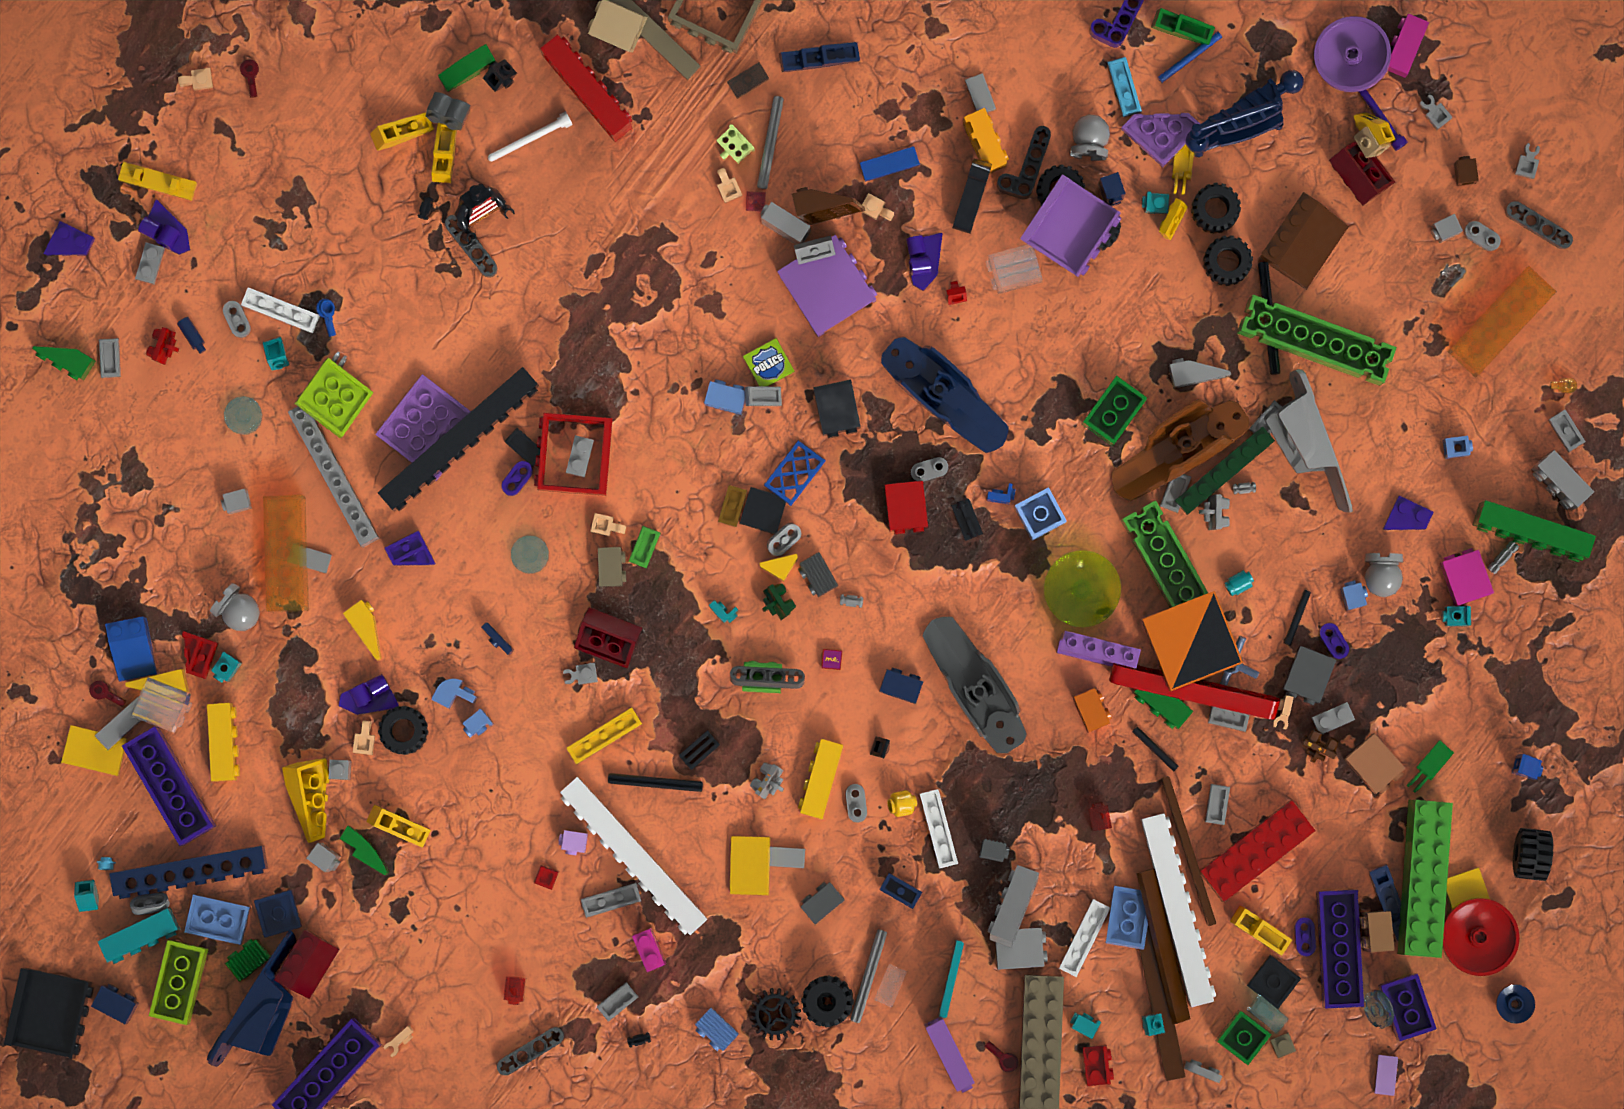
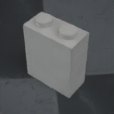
[760,202,811,245]
[995,927,1048,970]

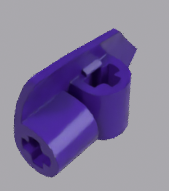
[138,200,190,255]
[906,233,943,291]
[339,674,399,715]

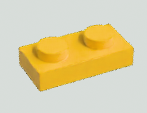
[1159,198,1188,240]

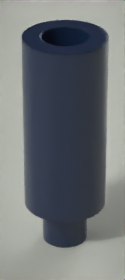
[177,317,206,354]

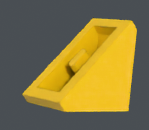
[760,554,798,582]

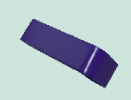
[1089,0,1144,48]

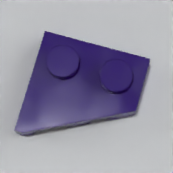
[43,221,95,256]
[1383,496,1434,530]
[385,531,436,566]

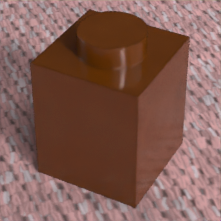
[1454,156,1479,186]

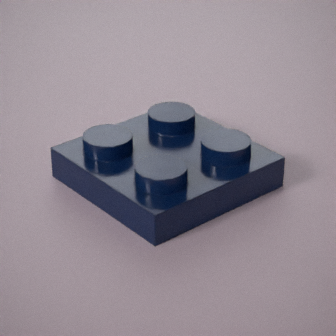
[254,890,302,938]

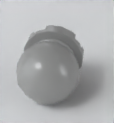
[1070,114,1110,161]
[1364,553,1403,598]
[210,583,260,631]

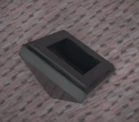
[870,736,890,759]

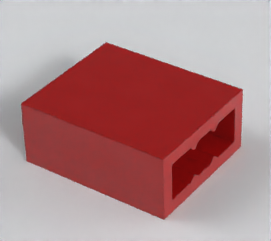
[885,481,928,535]

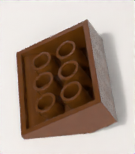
[792,187,866,225]
[1259,192,1349,290]

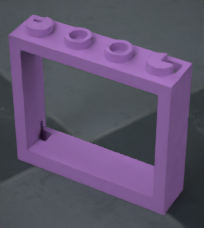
[924,1017,975,1093]

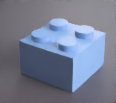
[1014,487,1067,541]

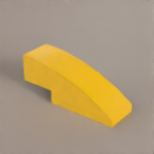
[431,123,457,183]
[1229,906,1292,956]

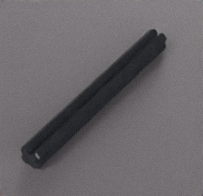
[608,773,703,792]

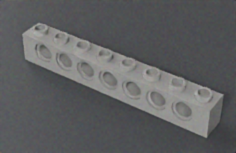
[288,406,380,548]

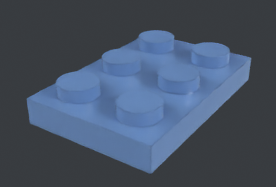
[1105,886,1148,950]
[184,895,250,945]

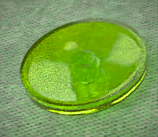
[1044,550,1121,628]

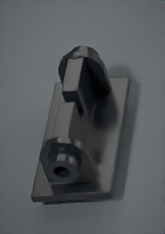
[951,499,983,541]

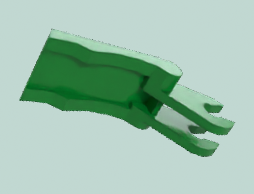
[1407,740,1454,793]

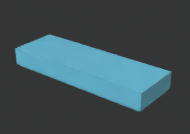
[1107,57,1142,117]

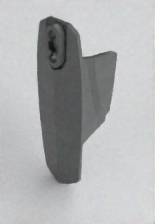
[923,617,1027,753]

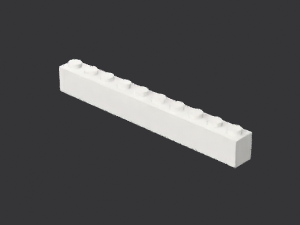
[560,777,708,935]
[1140,813,1216,1007]

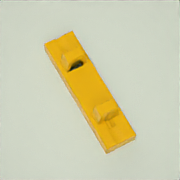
[118,162,197,201]

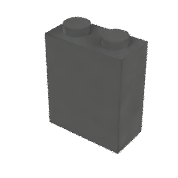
[1282,646,1336,705]

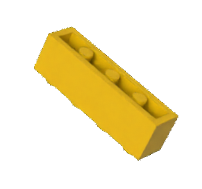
[207,703,240,782]
[798,739,843,820]

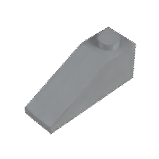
[1168,358,1231,389]

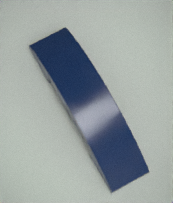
[1369,864,1401,941]

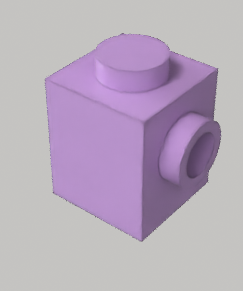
[559,830,588,855]

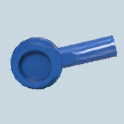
[316,299,336,337]

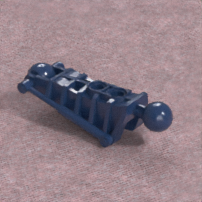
[1185,70,1304,158]

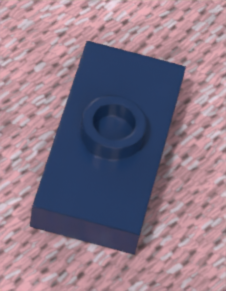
[481,623,514,655]

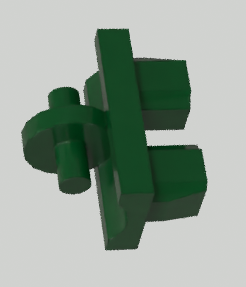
[762,583,796,620]

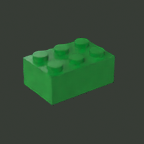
[1082,376,1147,447]

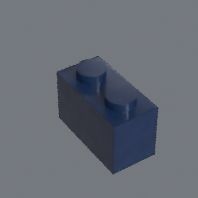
[1098,172,1126,207]
[879,667,923,704]
[879,873,923,909]
[91,984,139,1024]

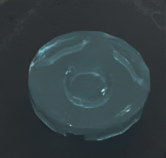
[224,396,262,435]
[511,536,549,574]
[1364,990,1394,1029]

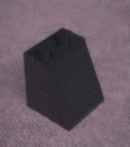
[813,380,861,439]

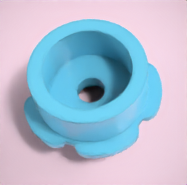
[96,857,116,870]

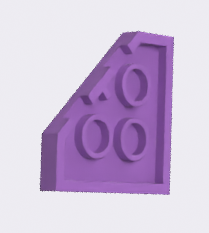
[1121,113,1200,167]

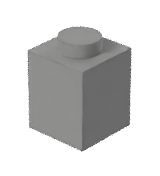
[1431,214,1463,243]
[221,488,252,514]
[328,760,352,780]

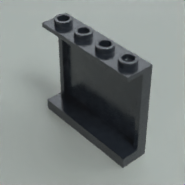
[4,968,94,1059]

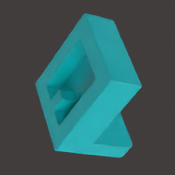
[1142,191,1169,214]
[263,337,290,370]
[709,600,738,624]
[1142,1013,1165,1036]

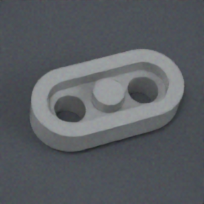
[1464,221,1501,251]
[223,301,251,338]
[911,457,948,482]
[767,523,801,556]
[846,784,867,823]
[130,893,170,915]
[1184,1059,1222,1083]

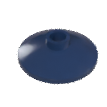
[1496,985,1535,1024]

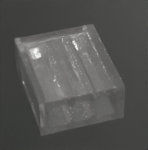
[985,244,1043,294]
[131,677,192,733]

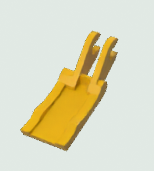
[1172,144,1194,195]

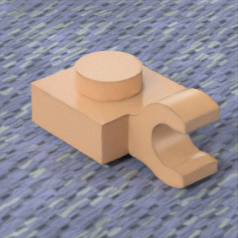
[178,68,213,90]
[717,168,742,203]
[862,193,894,221]
[590,513,626,536]
[1273,695,1294,729]
[353,721,375,755]
[383,1025,414,1057]

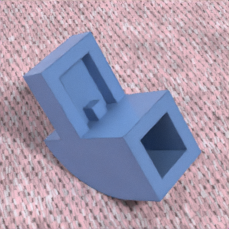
[431,679,477,709]

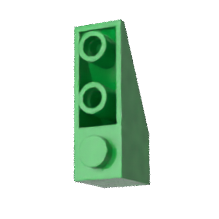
[32,346,96,381]
[1133,689,1193,730]

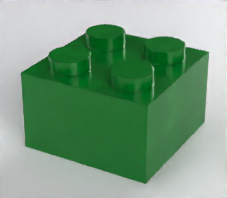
[1215,1010,1272,1065]

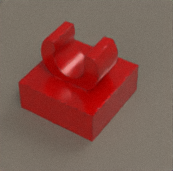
[946,281,967,305]

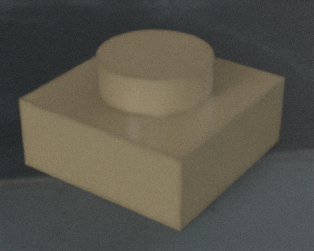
[1270,1033,1296,1058]

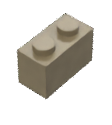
[598,547,626,587]

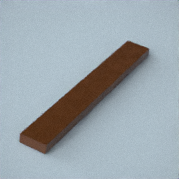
[1161,776,1216,926]
[1137,869,1191,1024]
[1140,926,1186,1081]

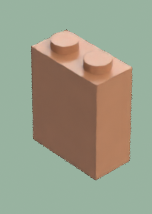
[1344,733,1405,794]

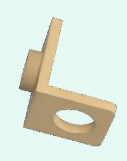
[1354,127,1391,158]

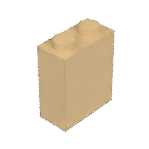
[588,0,648,53]

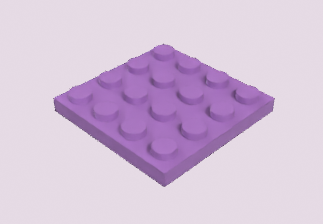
[375,374,471,481]

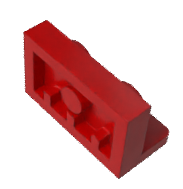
[1082,1045,1114,1086]

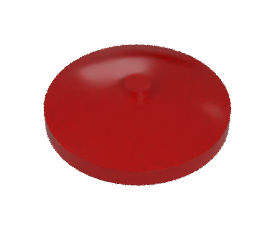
[1443,898,1520,976]

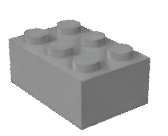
[1531,450,1594,511]

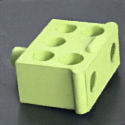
[716,124,755,164]

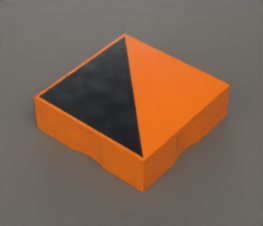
[1141,591,1243,692]

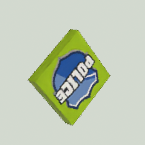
[743,338,795,386]

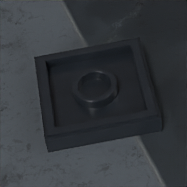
[740,487,786,534]
[1247,955,1301,1009]

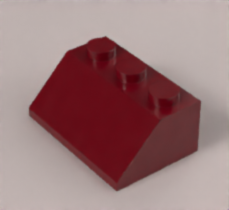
[1329,141,1396,206]
[574,607,642,669]
[274,929,340,999]

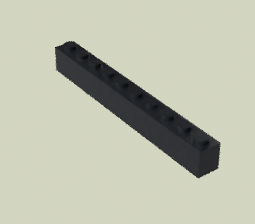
[378,367,539,512]

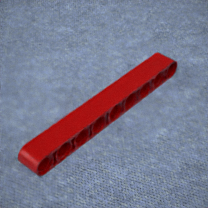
[1109,663,1280,719]

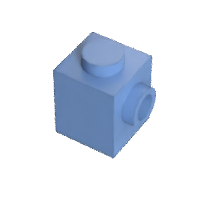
[1340,580,1368,611]

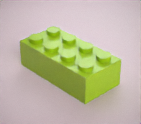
[149,940,208,1025]

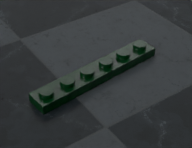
[1174,426,1275,515]

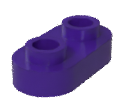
[502,461,533,496]
[1319,623,1349,659]
[1294,917,1316,956]

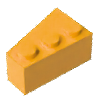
[963,108,1009,174]

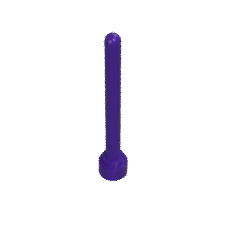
[1359,90,1408,151]

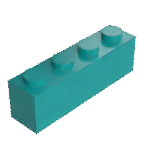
[97,908,180,964]

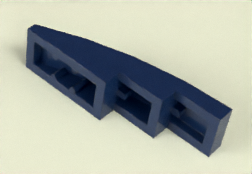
[779,42,860,72]

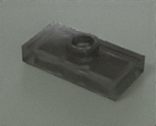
[727,62,769,99]

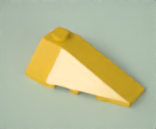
[282,758,329,843]

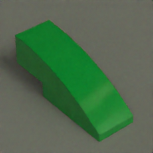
[1151,8,1215,45]
[438,44,495,92]
[340,826,389,875]

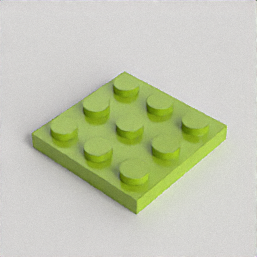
[294,358,374,438]

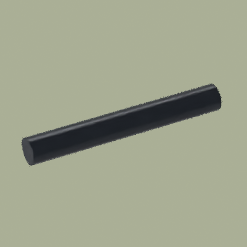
[1284,590,1311,646]
[1132,726,1179,772]

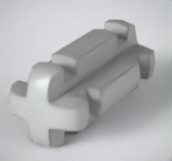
[1233,482,1256,494]
[840,594,863,608]

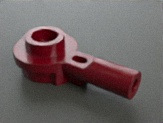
[240,59,259,98]
[89,681,126,707]
[984,1041,1018,1072]

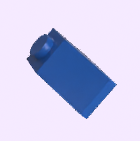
[1512,754,1543,780]

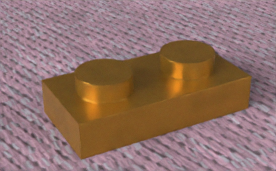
[718,485,747,527]

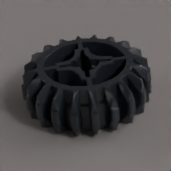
[749,988,801,1040]

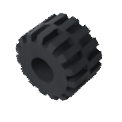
[1513,828,1554,881]
[801,975,854,1027]

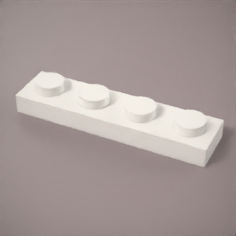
[241,287,319,334]
[920,789,958,869]
[1059,899,1110,977]

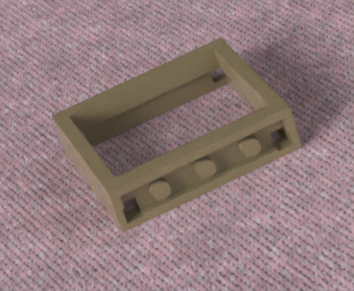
[668,0,763,54]

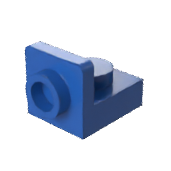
[987,483,1016,504]

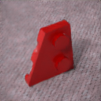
[182,631,218,679]

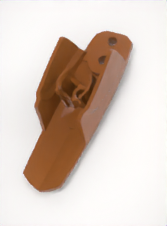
[1112,399,1249,501]

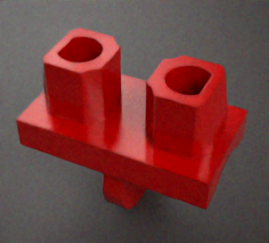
[146,327,179,365]

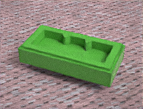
[629,526,661,569]

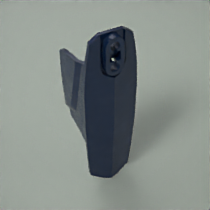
[881,337,1009,453]
[207,930,296,1067]

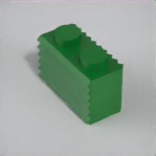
[225,939,271,982]

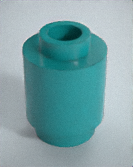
[1224,570,1254,596]

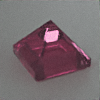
[746,192,766,211]

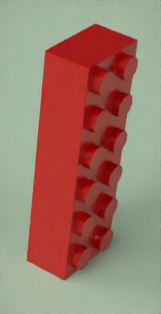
[540,34,632,142]
[1200,800,1316,902]

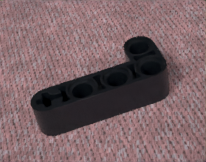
[997,126,1051,200]
[952,158,992,234]

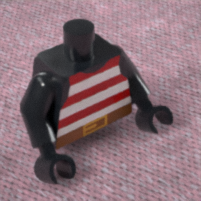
[455,183,515,243]

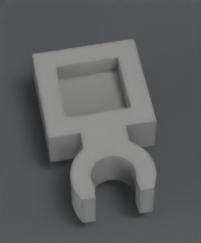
[1419,95,1453,130]
[1515,143,1540,179]
[563,663,598,685]

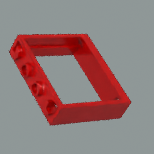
[534,413,613,496]

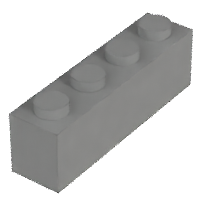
[988,865,1039,948]

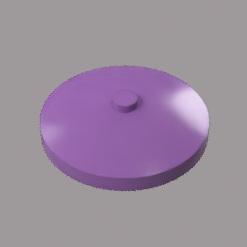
[1314,16,1391,92]

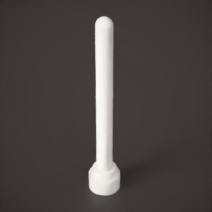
[488,111,573,162]

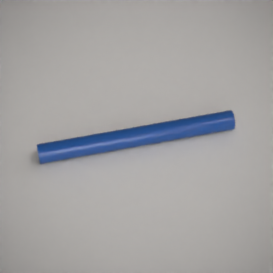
[1158,32,1222,83]

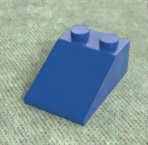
[105,617,157,682]

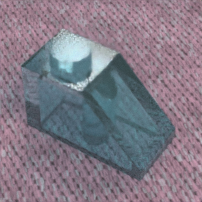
[1247,995,1289,1034]

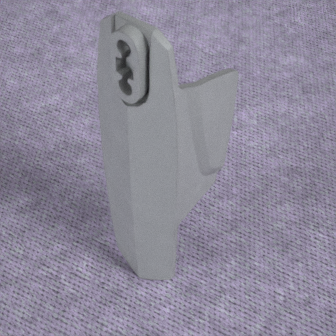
[1265,369,1353,513]

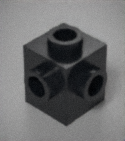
[483,59,517,92]

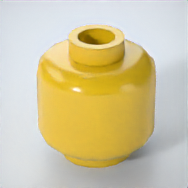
[887,790,917,817]

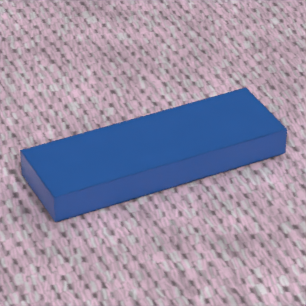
[860,146,920,182]

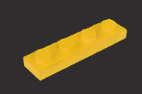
[567,708,642,764]

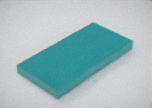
[938,940,964,1018]

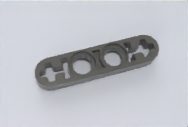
[1505,201,1573,249]
[445,215,498,278]
[730,666,805,689]
[497,1027,564,1075]

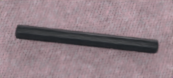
[1258,262,1280,375]

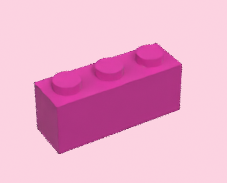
[1387,14,1429,78]

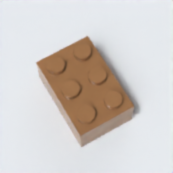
[1359,911,1395,952]

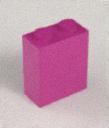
[1440,548,1494,606]
[632,928,667,972]

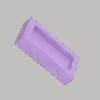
[1374,1055,1398,1096]

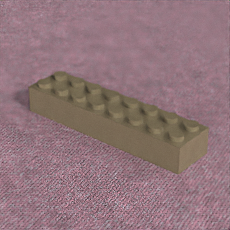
[1019,975,1064,1109]

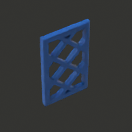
[764,440,826,506]

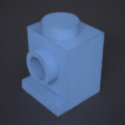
[1442,436,1473,459]
[463,709,494,738]

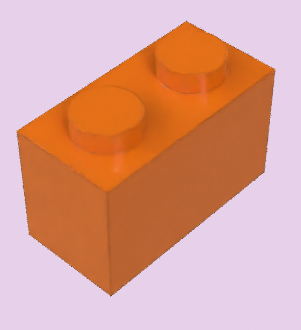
[1073,688,1112,733]

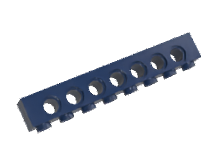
[109,846,268,899]

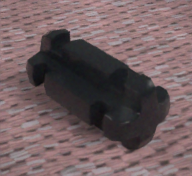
[418,196,434,220]
[627,1032,651,1048]

